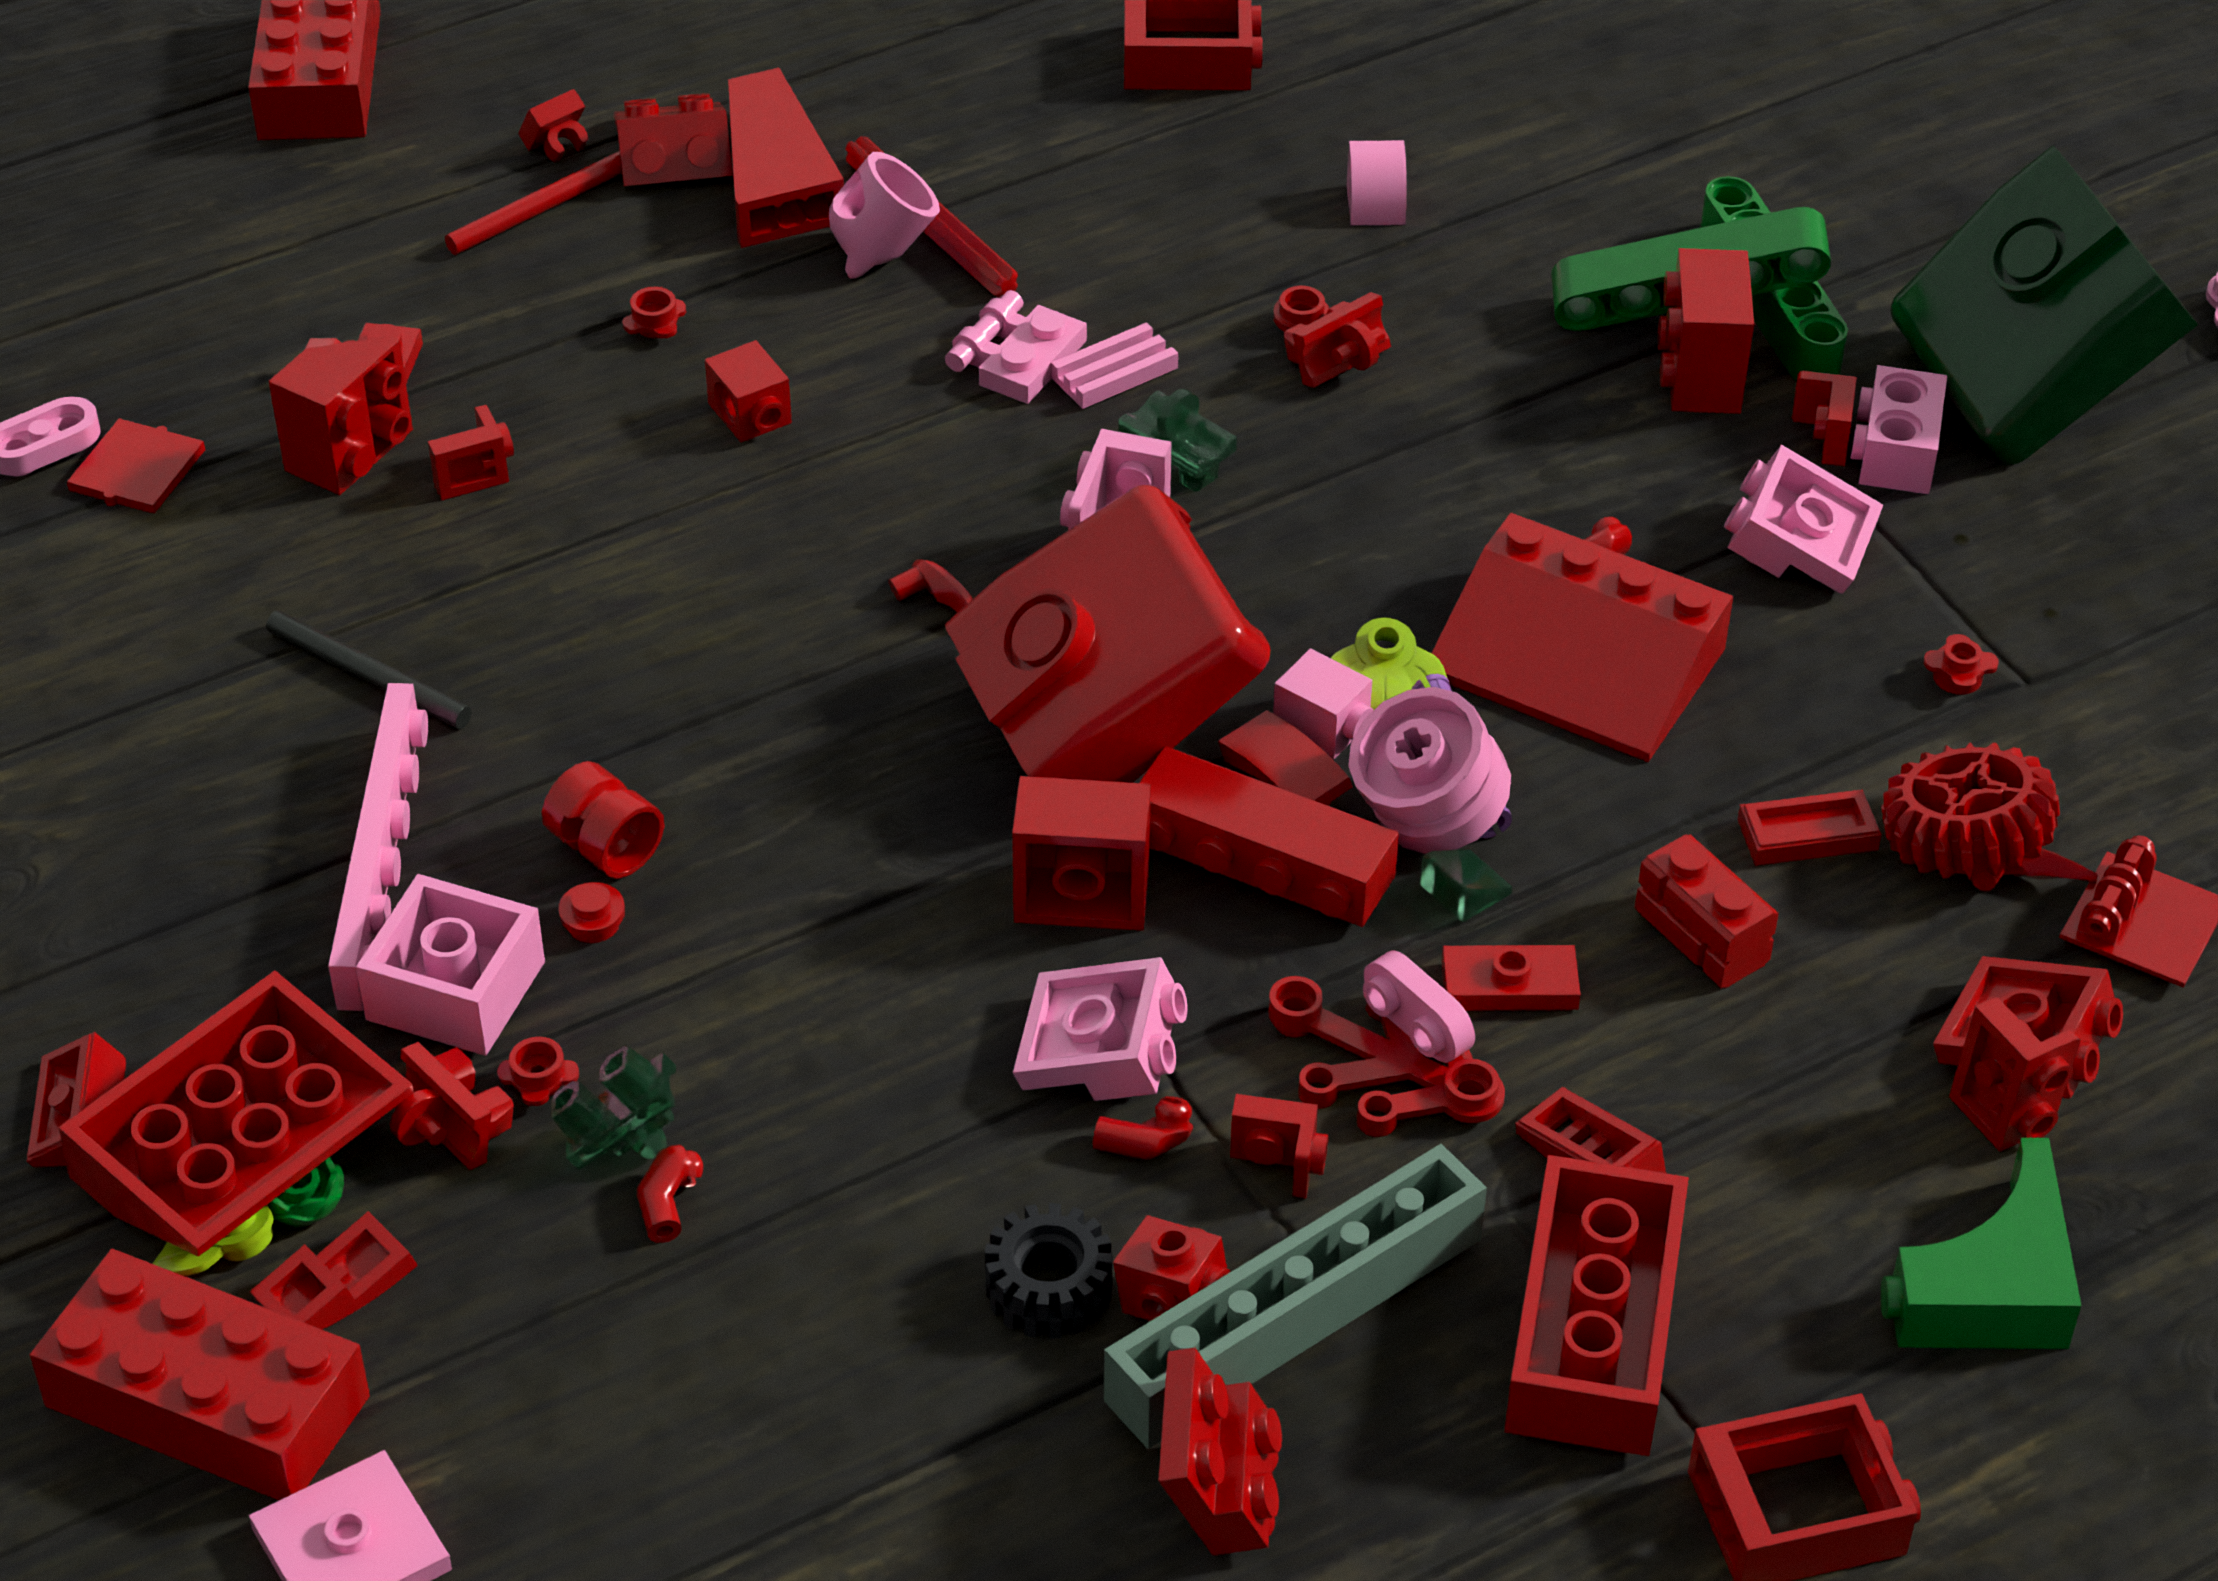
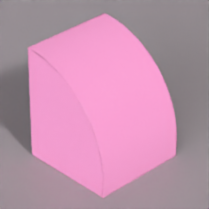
[1347,140,1407,225]

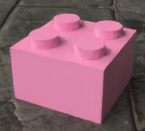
[356,874,545,1056]

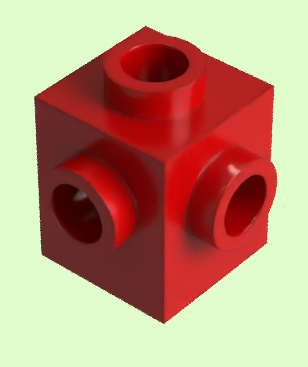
[1113,1215,1231,1322]

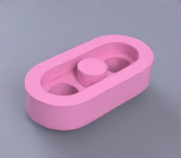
[0,397,100,477]
[1363,950,1475,1063]

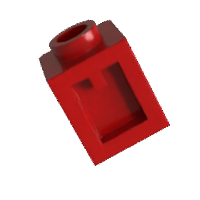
[1792,371,1857,466]
[428,405,514,500]
[1230,1094,1328,1199]

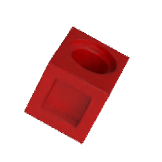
[705,340,792,443]

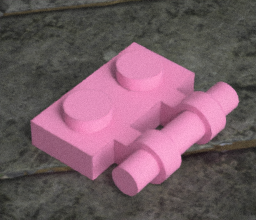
[945,290,1087,404]

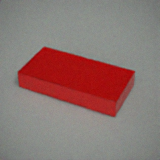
[1737,789,1882,866]

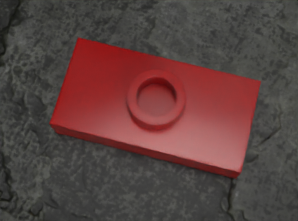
[1442,945,1581,1011]

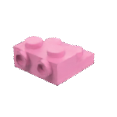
[1724,445,1883,594]
[1013,957,1187,1101]

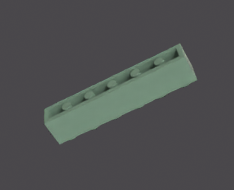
[1104,1144,1487,1449]

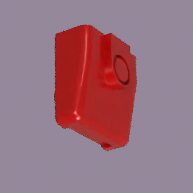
[945,485,1270,783]

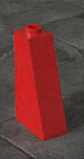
[728,68,844,248]

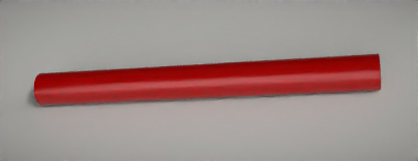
[444,151,622,255]

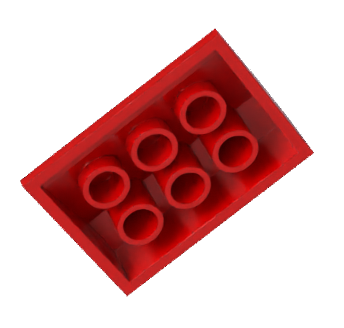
[1431,513,1733,762]
[58,971,414,1257]

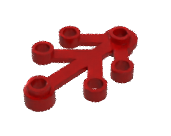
[1268,976,1505,1137]

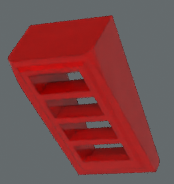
[1515,1087,1666,1173]

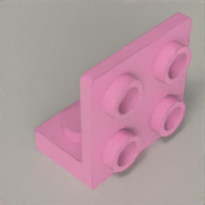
[1060,429,1171,530]

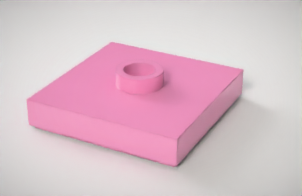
[249,1450,452,1581]

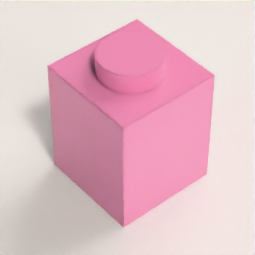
[1273,648,1374,759]

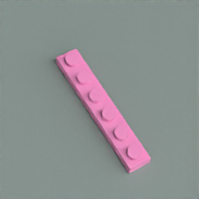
[328,683,428,1011]

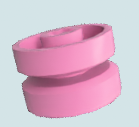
[1348,687,1511,854]

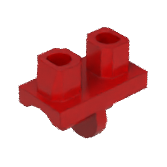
[1283,292,1391,388]
[390,1042,514,1170]

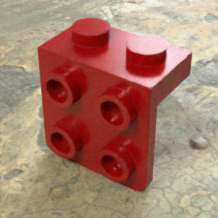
[614,93,733,186]

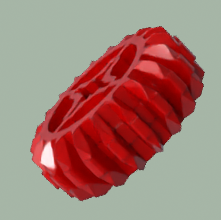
[1881,742,2060,880]

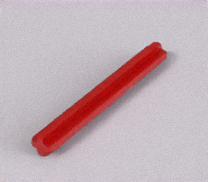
[845,136,1018,298]

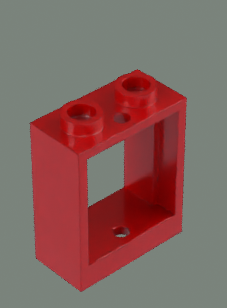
[1124,0,1263,90]
[1688,1393,1921,1581]

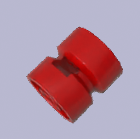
[541,761,665,879]

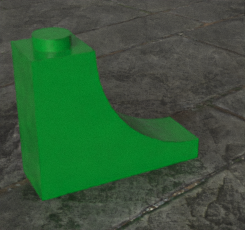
[1881,1138,2081,1349]

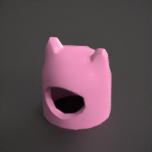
[829,152,940,279]

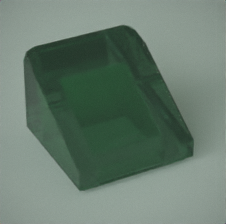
[1421,849,1512,922]

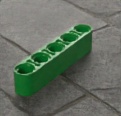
[1700,176,1848,382]
[1551,207,1831,331]

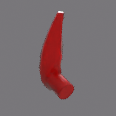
[889,559,973,613]
[1971,849,2098,891]

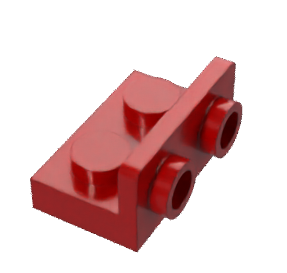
[1949,997,2081,1152]

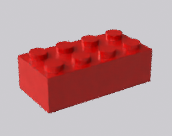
[248,0,381,140]
[1504,1155,1689,1457]
[30,1248,370,1500]

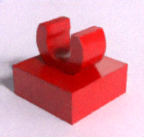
[518,89,588,162]

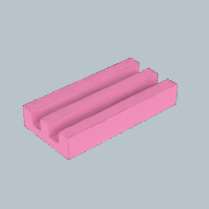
[1051,322,1178,409]

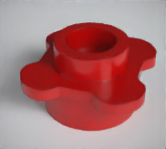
[622,287,686,339]
[1923,634,1999,695]
[497,1037,579,1106]

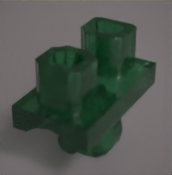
[1119,389,1237,492]
[550,1045,676,1170]

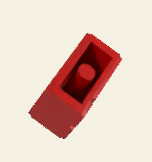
[1634,834,1779,989]

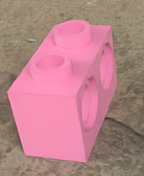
[1851,365,1947,494]

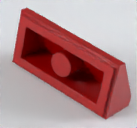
[26,1032,126,1167]

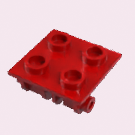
[2059,835,2218,988]

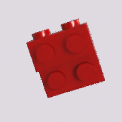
[1933,956,2123,1099]
[1159,1347,1282,1556]

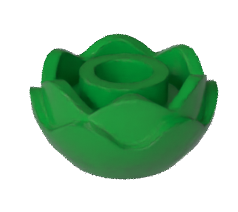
[268,1157,344,1227]

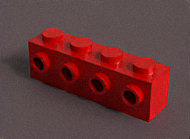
[1139,746,1399,927]

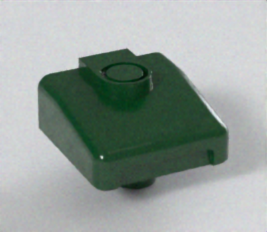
[1890,145,2198,465]

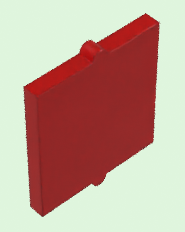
[67,419,205,514]

